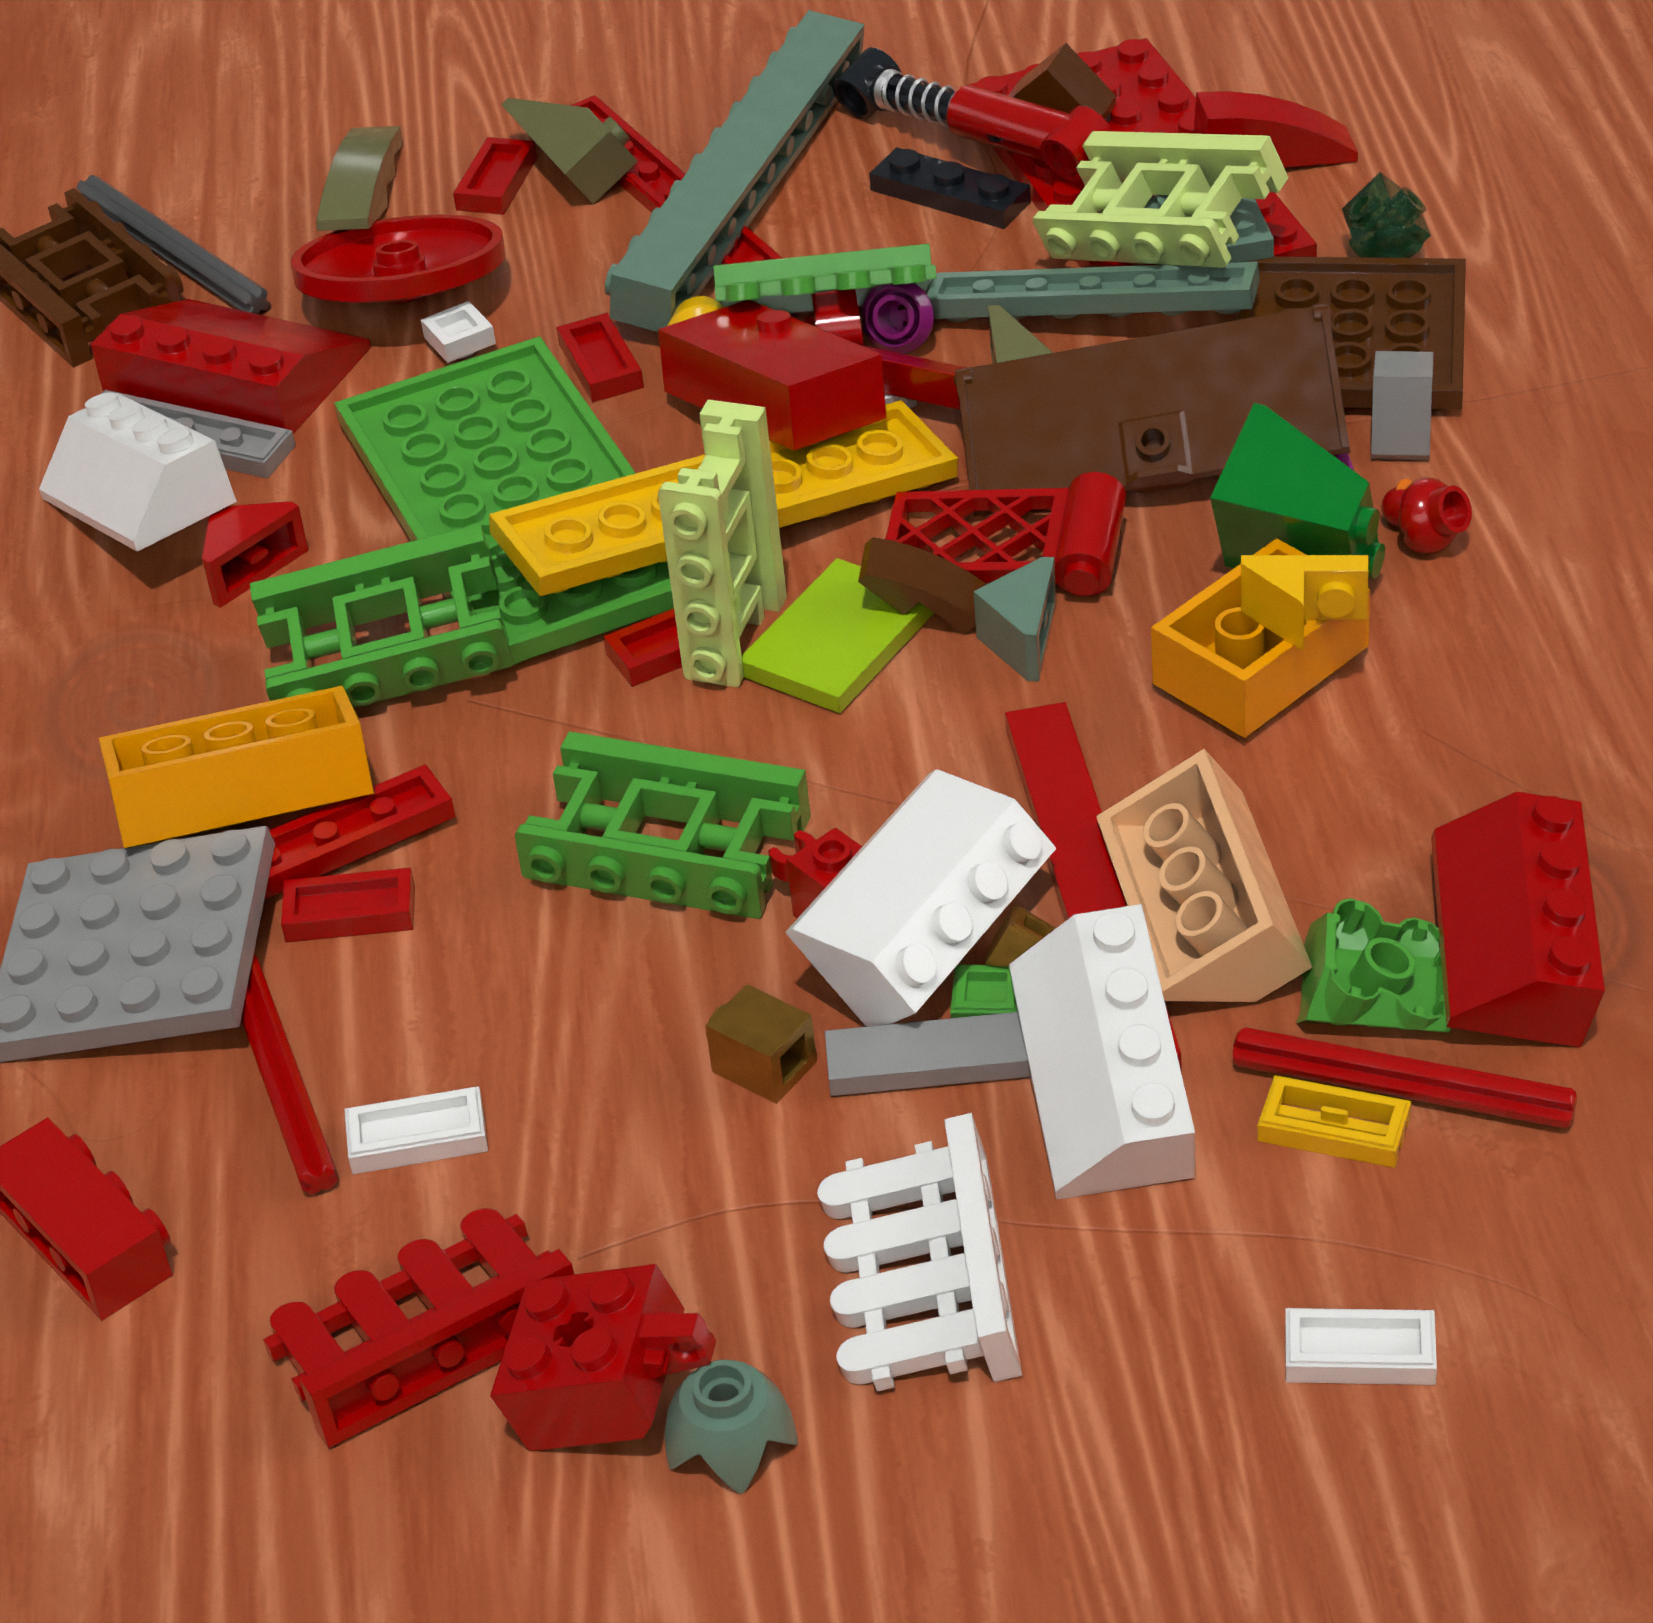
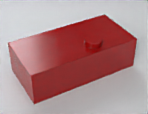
[658,300,886,451]

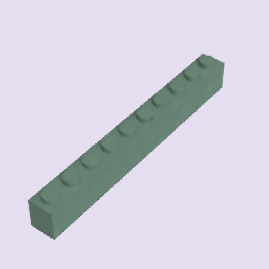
[605,10,865,332]

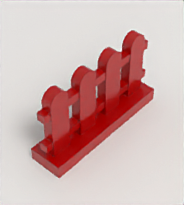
[263,1208,575,1448]

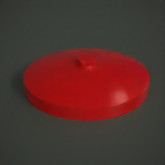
[291,214,506,303]

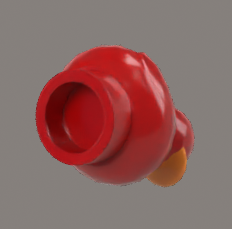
[1381,477,1472,553]

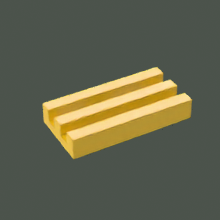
[1257,1075,1411,1168]

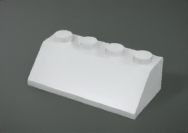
[39,392,237,552]
[785,769,1056,1027]
[1009,904,1195,1200]

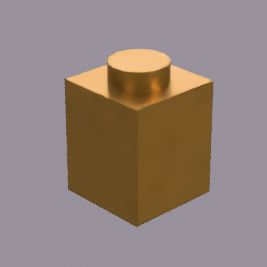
[705,984,817,1104]

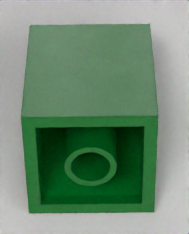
[1210,403,1385,579]

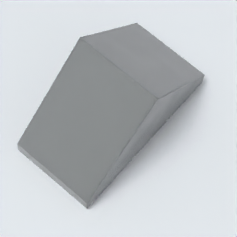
[1371,351,1434,461]

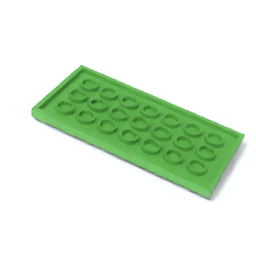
[334,336,674,665]

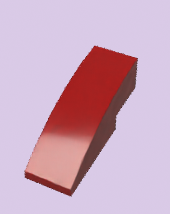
[1194,91,1358,168]

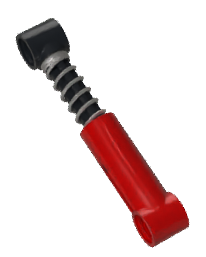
[832,47,1113,181]

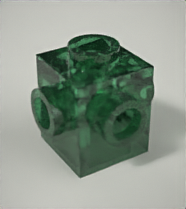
[1342,172,1431,258]

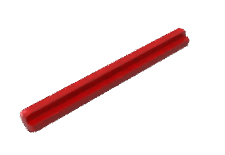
[241,954,338,1195]
[1233,1027,1577,1128]

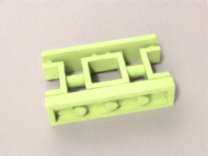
[1032,131,1289,268]
[658,400,787,687]

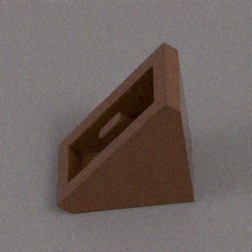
[1008,43,1116,120]

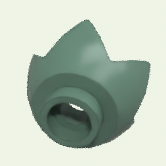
[664,1360,798,1494]

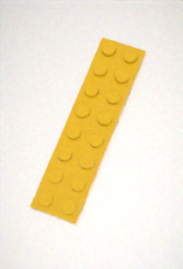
[489,400,958,597]

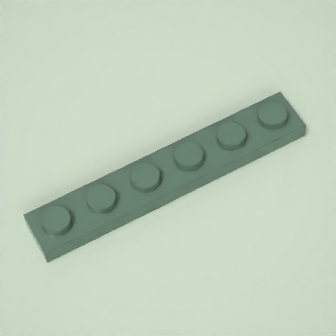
[927,262,1260,322]

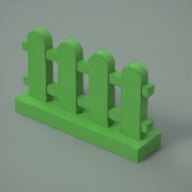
[713,243,937,313]

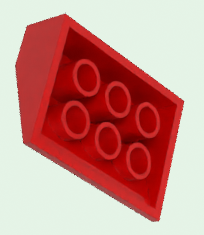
[90,299,371,434]

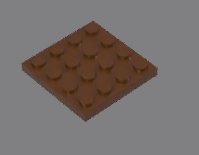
[1238,257,1466,411]

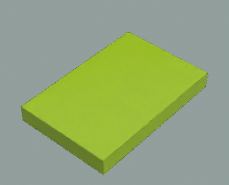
[742,558,934,713]

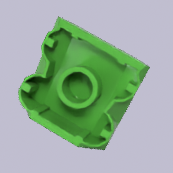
[1296,898,1451,1033]

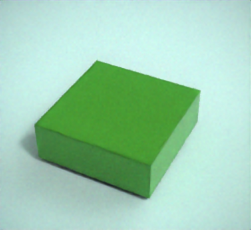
[950,964,1018,1018]

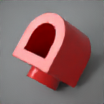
[804,289,864,346]

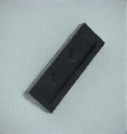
[869,147,1031,229]

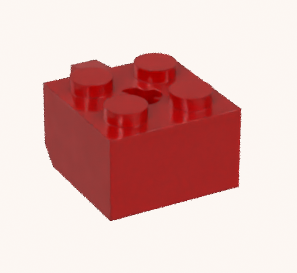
[490,1264,717,1451]

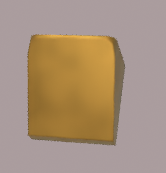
[985,906,1056,967]

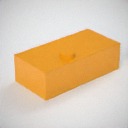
[98,685,374,848]

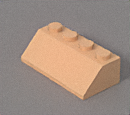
[1096,749,1313,1002]

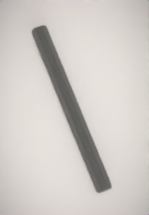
[77,175,270,314]

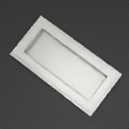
[344,1086,488,1174]
[1285,1308,1437,1385]

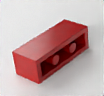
[0,1117,173,1321]

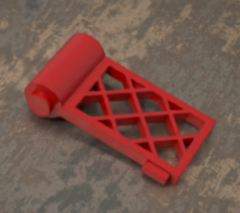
[885,472,1126,596]

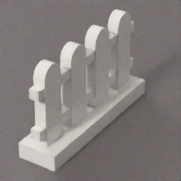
[817,1113,1022,1392]

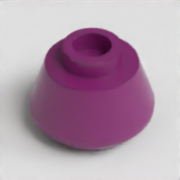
[862,283,934,354]

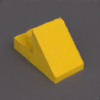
[1241,555,1368,650]

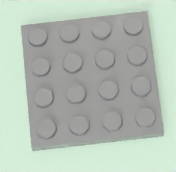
[0,826,275,1062]

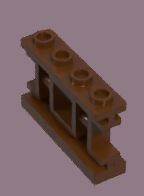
[0,188,184,368]

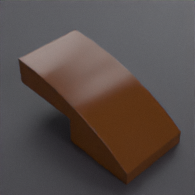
[858,537,986,635]

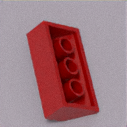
[1431,792,1605,1048]

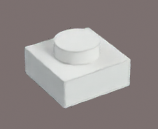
[421,301,496,363]

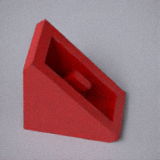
[202,501,309,608]

